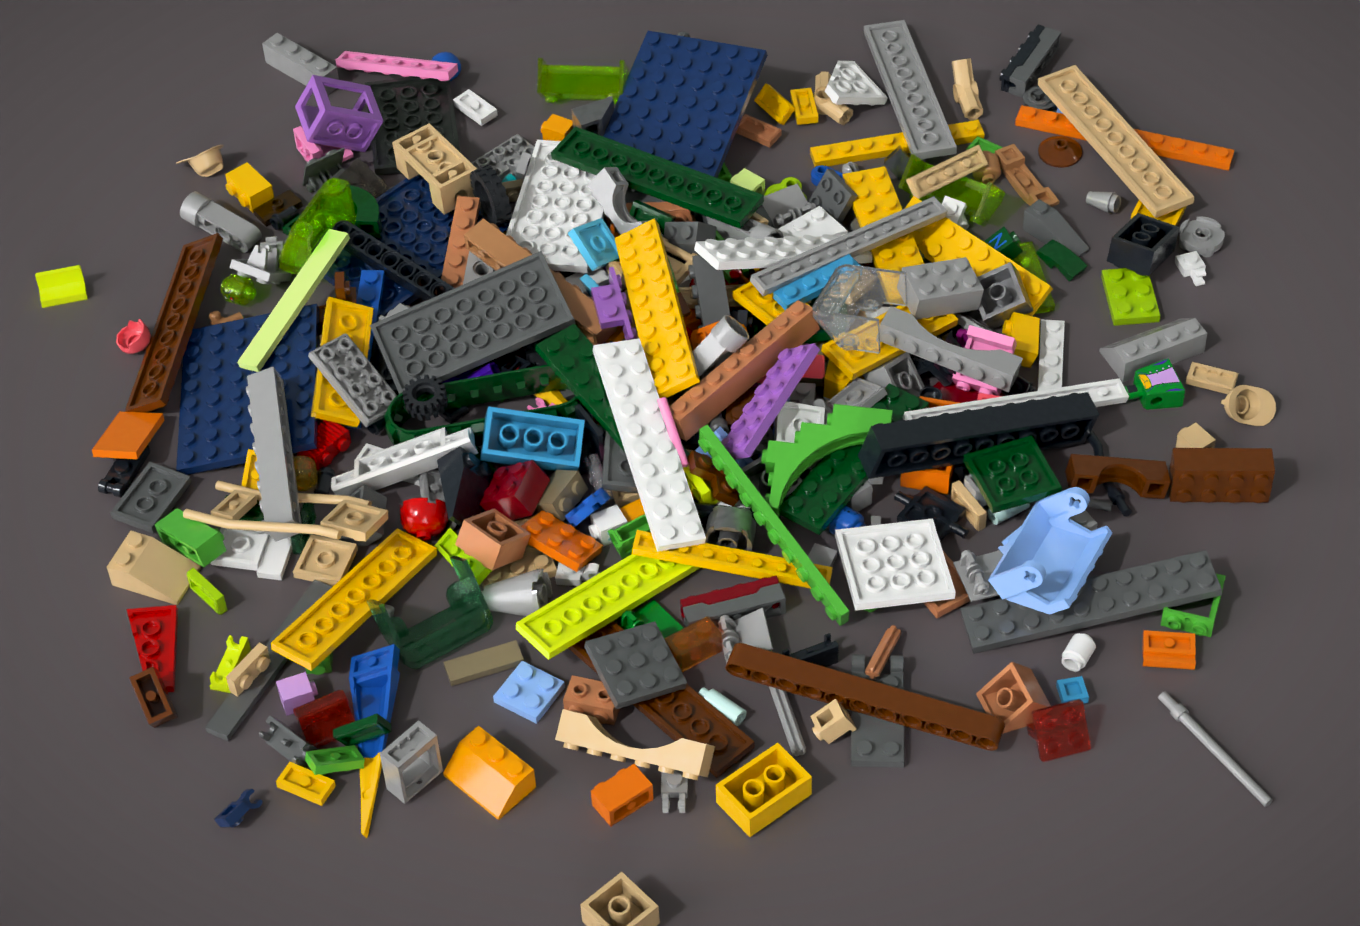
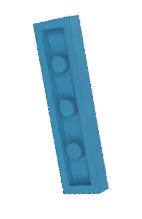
[773,254,863,310]

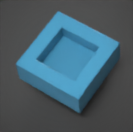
[1056,676,1089,707]

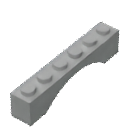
[877,306,1023,392]

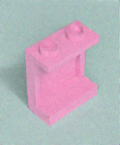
[952,325,1017,396]

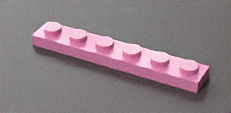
[335,51,458,81]

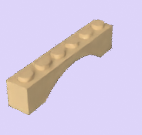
[555,709,715,781]

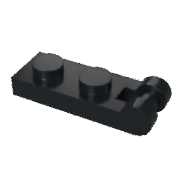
[98,445,150,498]

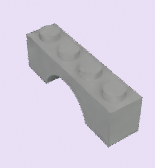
[587,167,663,237]

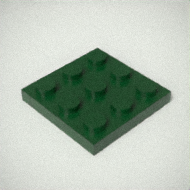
[963,435,1062,513]

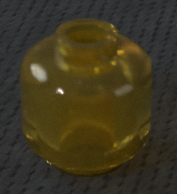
[293,455,318,491]

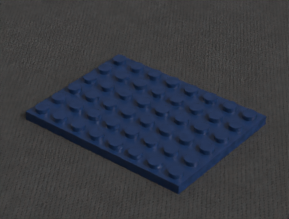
[603,31,768,178]
[296,174,512,317]
[176,303,320,475]

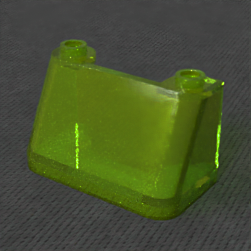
[278,178,356,275]

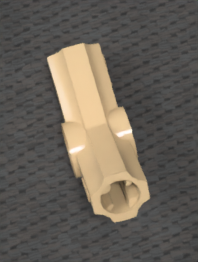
[952,58,983,121]
[814,71,853,125]

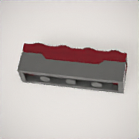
[680,576,786,638]

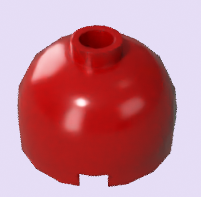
[400,498,448,541]

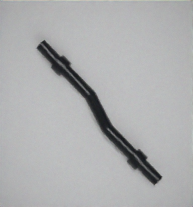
[1087,430,1132,517]

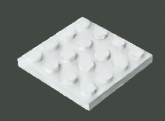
[835,519,956,611]

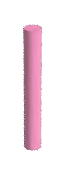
[657,397,689,468]

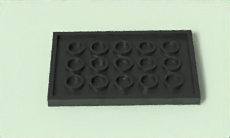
[365,76,460,176]

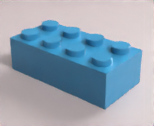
[480,406,585,471]

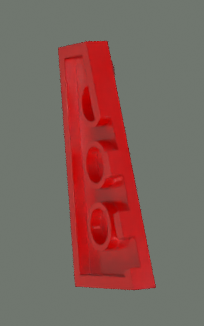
[126,605,178,692]

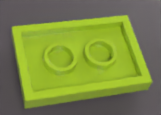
[1101,268,1160,326]

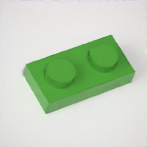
[305,745,365,775]

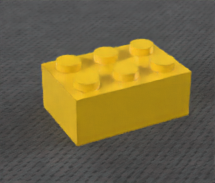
[716,743,812,837]

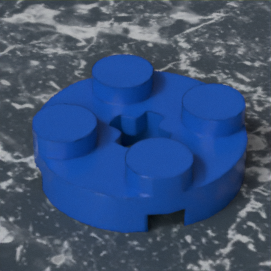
[565,487,611,528]

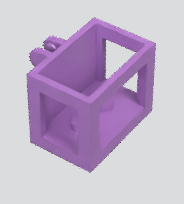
[295,75,383,152]

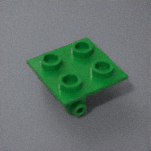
[618,600,686,644]

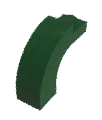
[317,184,382,238]

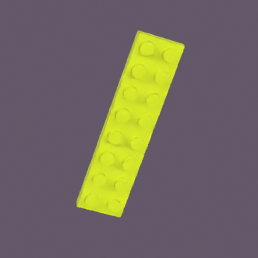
[516,554,701,660]

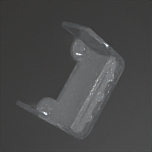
[812,264,907,354]

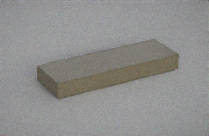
[443,640,524,686]

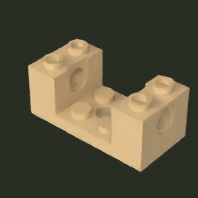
[392,123,477,215]

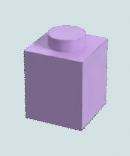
[276,672,318,716]

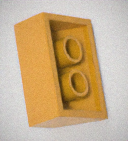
[443,725,536,820]

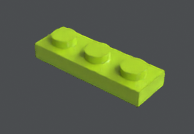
[434,528,492,589]

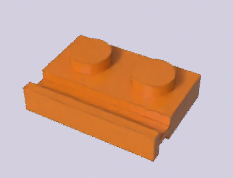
[1143,630,1196,670]

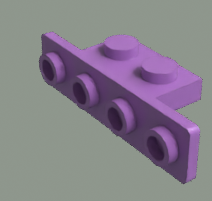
[591,267,637,340]

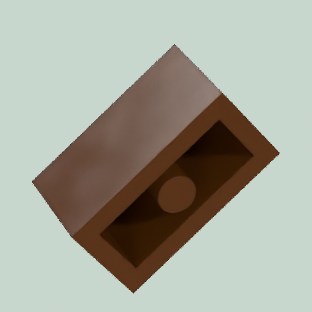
[129,667,178,728]

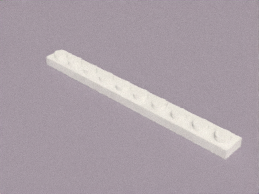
[902,378,1129,420]

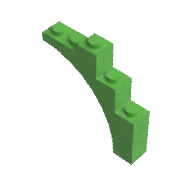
[761,404,892,518]

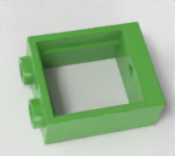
[1161,573,1226,637]

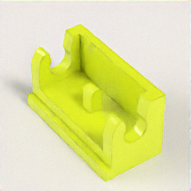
[210,635,251,693]

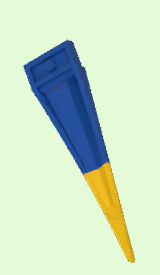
[349,644,400,838]

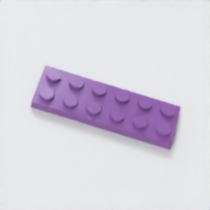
[721,343,820,460]

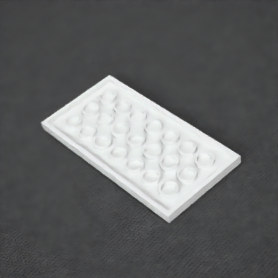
[506,140,605,273]

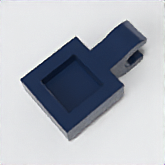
[214,789,263,828]

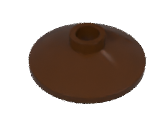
[1038,136,1082,168]

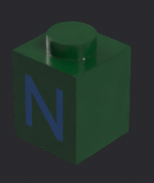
[983,226,1023,260]

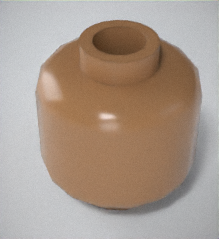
[972,151,1001,185]

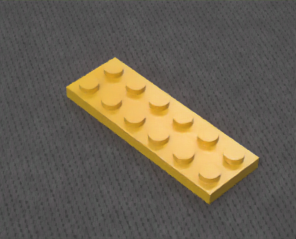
[311,297,374,428]
[821,303,958,380]

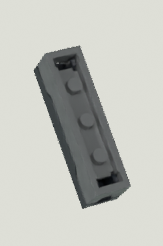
[999,24,1061,98]

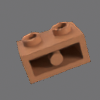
[563,675,620,725]

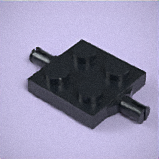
[894,486,969,542]

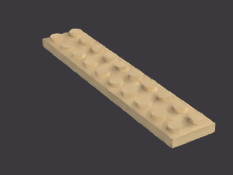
[1038,65,1194,218]

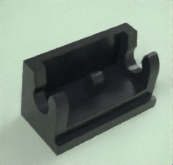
[782,633,839,667]

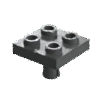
[808,169,858,224]

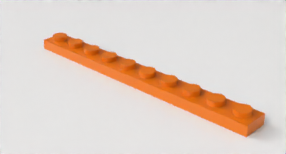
[1015,105,1235,171]

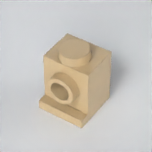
[810,699,857,744]

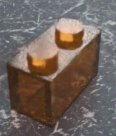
[664,616,722,672]

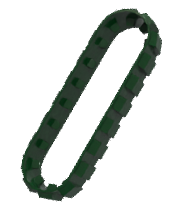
[384,364,586,446]

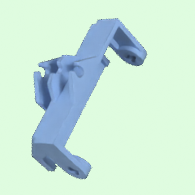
[988,487,1112,614]

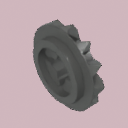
[1023,86,1055,111]

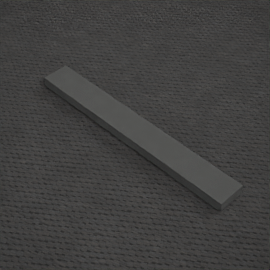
[205,580,332,741]

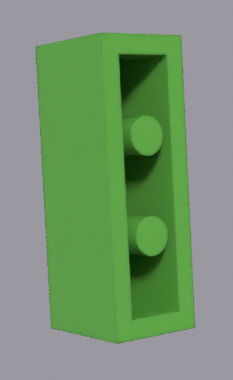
[154,508,227,567]

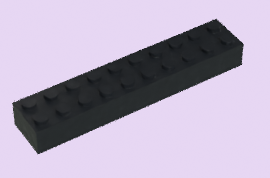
[858,392,1100,479]

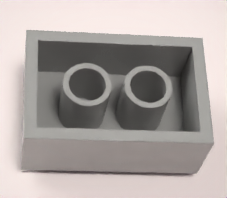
[898,257,984,320]

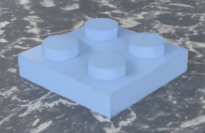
[493,661,565,724]

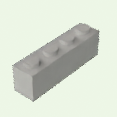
[262,33,339,95]

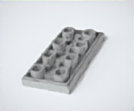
[471,134,534,180]
[308,333,397,427]

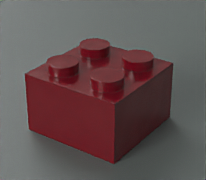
[480,460,550,520]

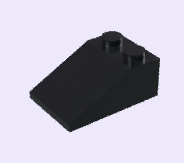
[437,447,492,526]

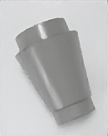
[1086,191,1121,214]

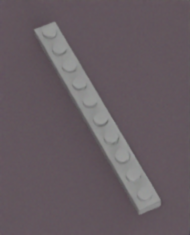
[750,197,948,297]

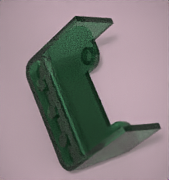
[367,556,493,669]

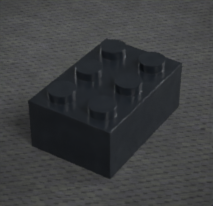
[1107,213,1180,276]

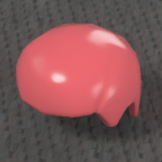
[116,319,151,354]

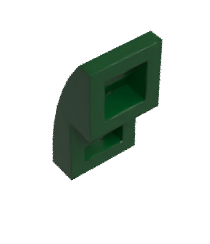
[1036,239,1087,282]

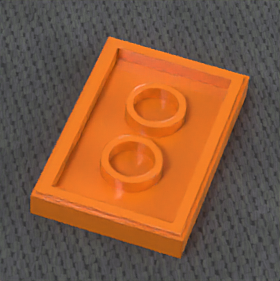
[92,411,164,459]

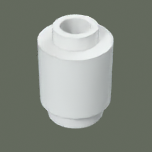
[1062,633,1096,672]

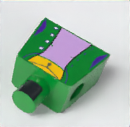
[1124,358,1185,410]

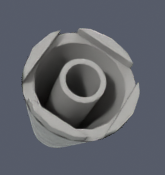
[480,568,552,617]

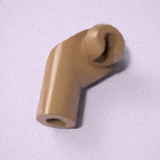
[208,311,243,325]

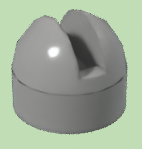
[841,162,859,174]

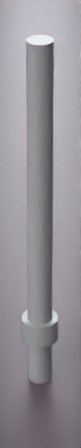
[1158,691,1273,807]

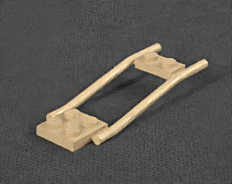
[183,480,388,542]

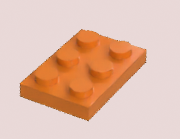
[521,510,604,572]

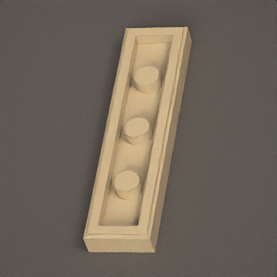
[906,145,988,199]

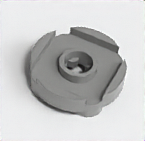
[1178,216,1225,257]

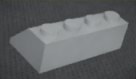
[1099,318,1207,382]

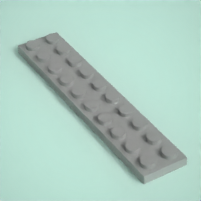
[864,20,957,160]

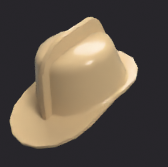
[176,145,224,177]
[1221,385,1276,426]

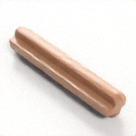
[865,625,901,679]

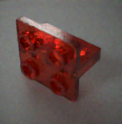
[293,690,355,748]
[1026,699,1091,762]

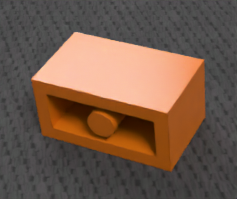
[591,764,654,827]

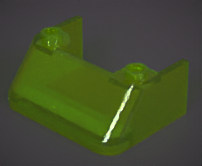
[537,58,629,104]
[898,154,1006,225]

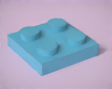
[568,218,620,271]

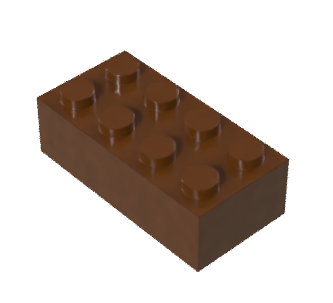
[1168,448,1275,503]

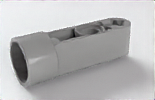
[180,191,262,253]
[706,216,784,240]
[680,315,749,396]

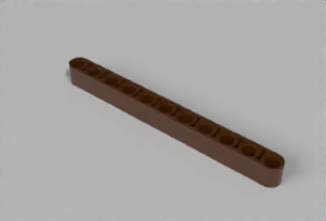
[725,643,1005,751]

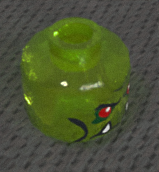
[221,274,256,306]

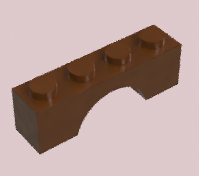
[1065,454,1171,499]

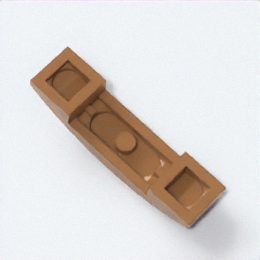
[995,144,1060,207]

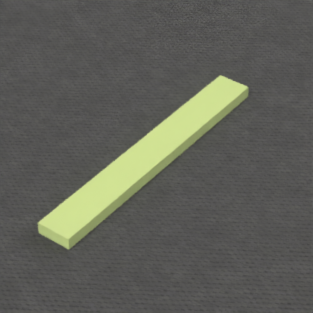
[237,229,350,372]

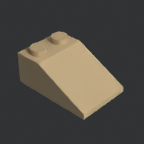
[107,531,201,605]

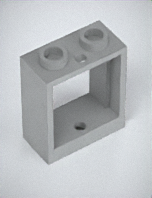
[380,720,443,804]

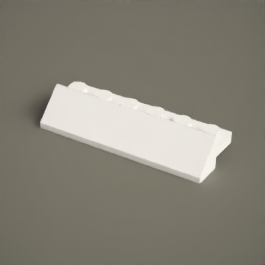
[331,427,478,496]

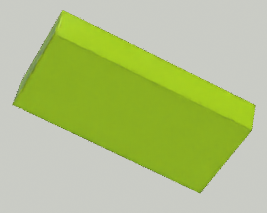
[186,567,228,615]

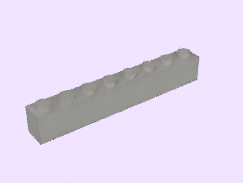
[246,367,302,542]

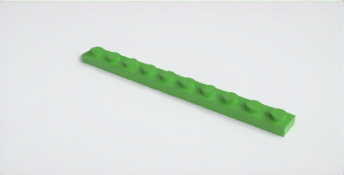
[698,424,849,626]

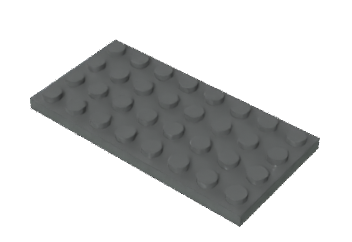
[370,251,576,394]

